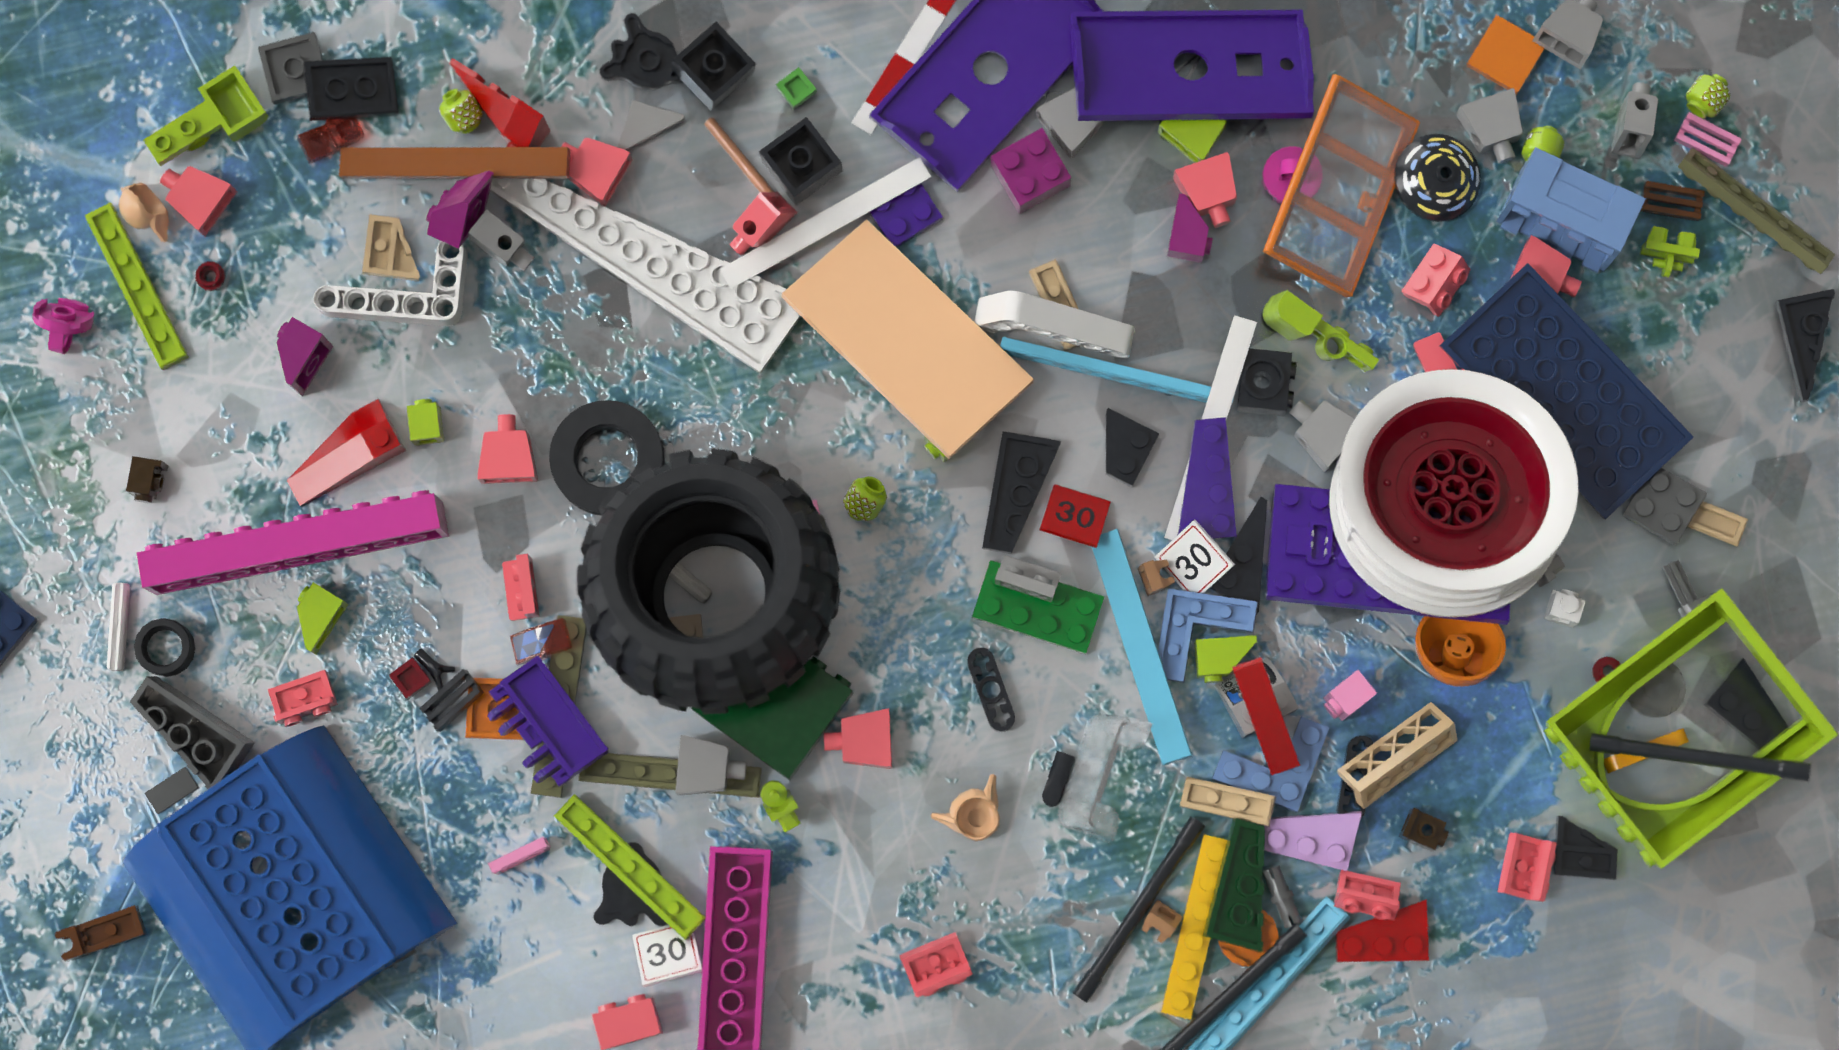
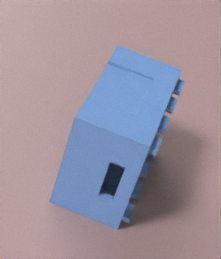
[1496,147,1646,273]

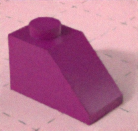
[1167,193,1213,263]

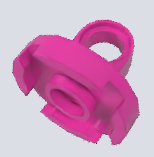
[1262,146,1322,206]
[32,298,94,355]

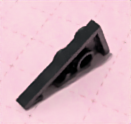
[1775,289,1835,402]
[1210,497,1267,615]

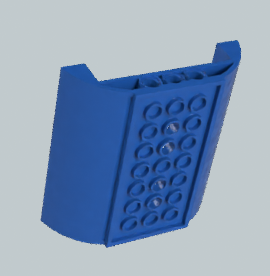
[123,725,458,1050]

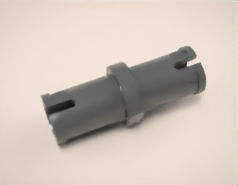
[1262,865,1303,929]

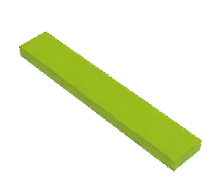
[84,202,189,370]
[554,794,706,941]

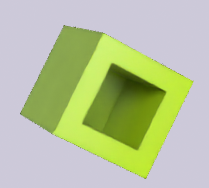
[407,399,445,446]

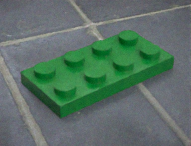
[972,560,1104,655]

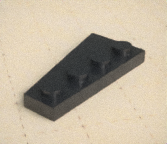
[982,431,1061,554]

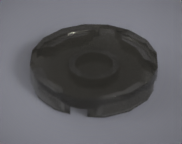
[1627,663,1686,718]

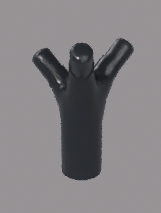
[414,648,455,691]

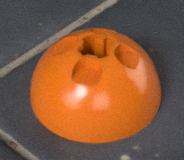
[1415,616,1506,687]

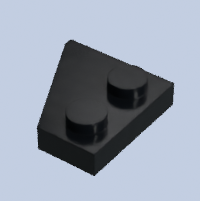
[1105,408,1159,487]
[1553,816,1618,880]

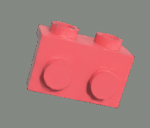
[1401,244,1470,317]
[268,670,338,727]
[1497,832,1557,902]
[1334,870,1401,920]
[899,932,973,997]

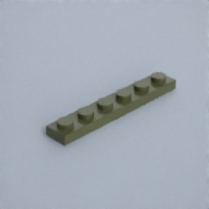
[1678,147,1835,274]
[531,615,587,798]

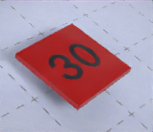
[1039,484,1111,548]

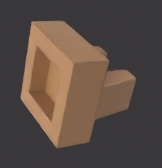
[1137,560,1175,596]
[1141,899,1183,943]

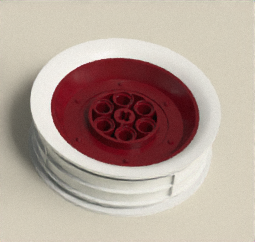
[1329,369,1578,617]

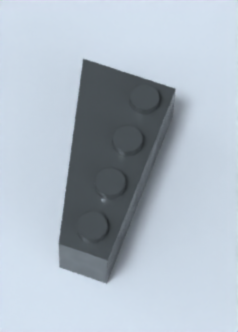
[130,676,255,789]

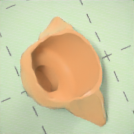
[118,182,169,242]
[931,774,1000,841]

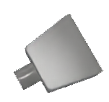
[1533,0,1603,69]
[1611,82,1658,159]
[1036,88,1103,159]
[1457,88,1522,164]
[468,209,535,271]
[1290,399,1355,472]
[675,735,747,795]

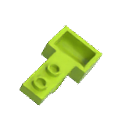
[143,65,268,166]
[1263,290,1379,372]

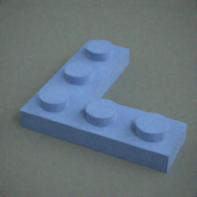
[1158,588,1258,683]
[1212,717,1329,812]

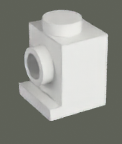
[1544,589,1586,628]

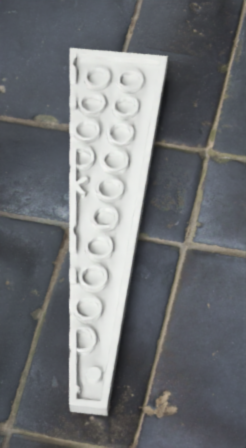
[490,179,801,374]

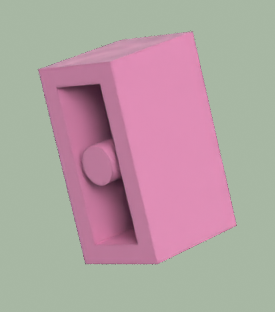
[1323,670,1377,721]

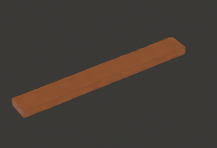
[339,147,570,179]

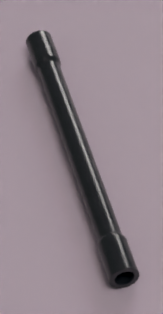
[1590,733,1811,782]
[1072,816,1206,1003]
[1158,923,1308,1050]

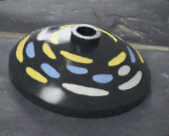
[1394,134,1481,222]

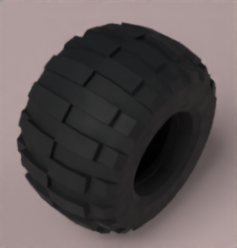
[577,448,841,714]

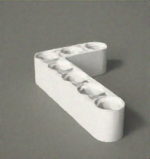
[313,241,468,326]
[974,291,1135,358]

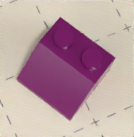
[426,170,494,249]
[276,317,334,396]

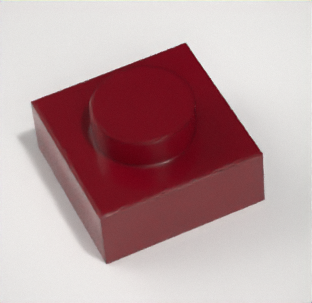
[389,657,432,700]

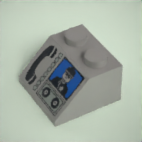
[1214,657,1299,738]

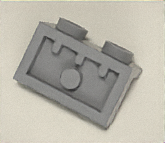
[995,556,1061,602]

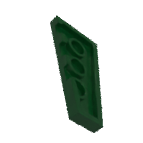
[1203,818,1265,953]

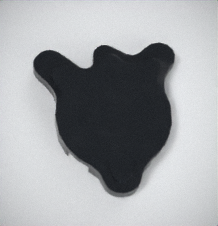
[600,13,682,90]
[593,842,667,926]

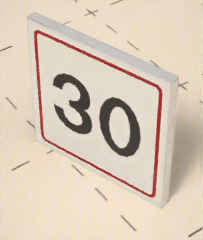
[1155,520,1235,594]
[632,925,702,987]

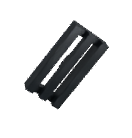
[419,669,484,732]

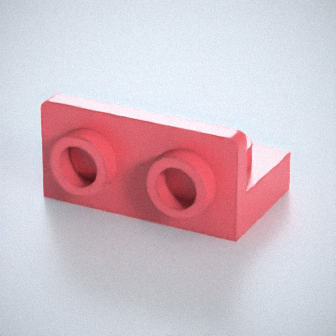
[502,553,540,621]

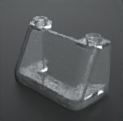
[1057,713,1152,844]

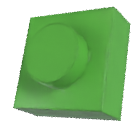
[776,67,817,109]

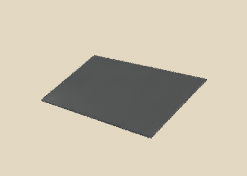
[144,767,198,814]

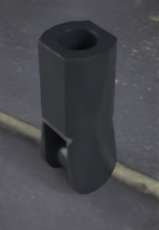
[1042,751,1075,807]

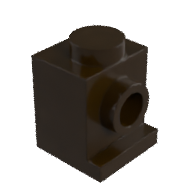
[126,456,169,503]
[1398,808,1449,852]

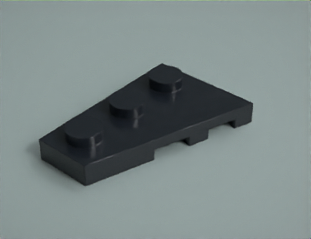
[1704,658,1788,749]

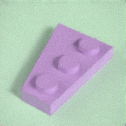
[1264,811,1362,871]

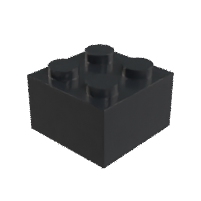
[671,21,756,111]
[759,117,843,205]

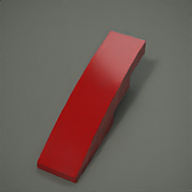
[1232,657,1300,775]

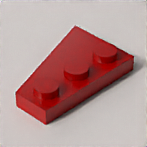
[1335,899,1429,962]

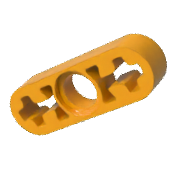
[1604,728,1689,773]

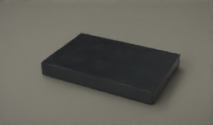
[303,57,399,121]

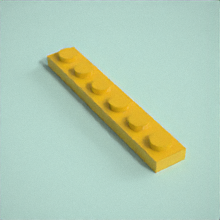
[1160,834,1227,1020]

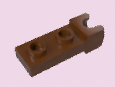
[55,905,146,962]

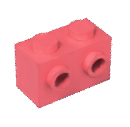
[592,993,663,1050]

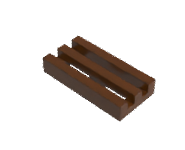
[1640,181,1705,221]

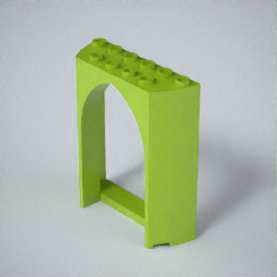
[1543,588,1838,869]

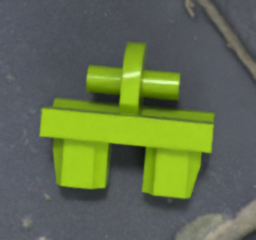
[1640,226,1700,278]
[761,780,801,832]

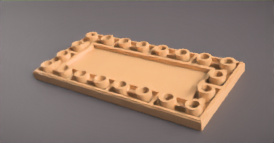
[782,219,1034,459]

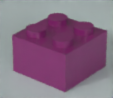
[990,128,1071,214]

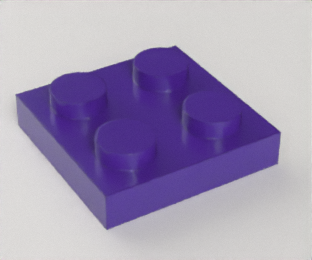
[869,183,943,248]

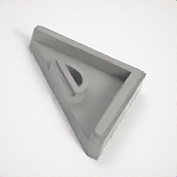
[618,100,685,151]

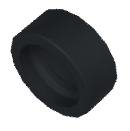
[134,618,196,677]

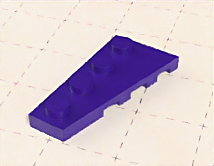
[1177,417,1237,539]

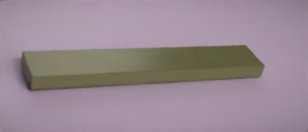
[578,753,762,798]

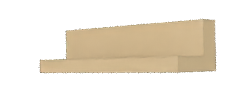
[1337,702,1458,809]

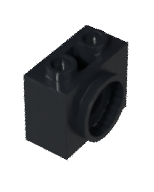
[1237,348,1297,416]

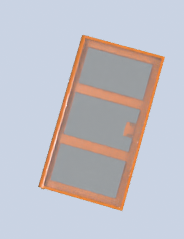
[1263,74,1420,297]

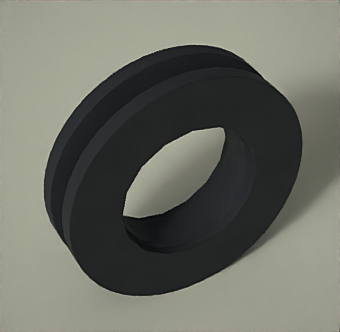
[549,400,665,516]

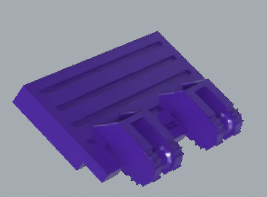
[487,655,609,787]

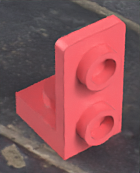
[1413,332,1464,372]

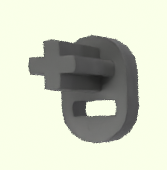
[1662,560,1716,618]

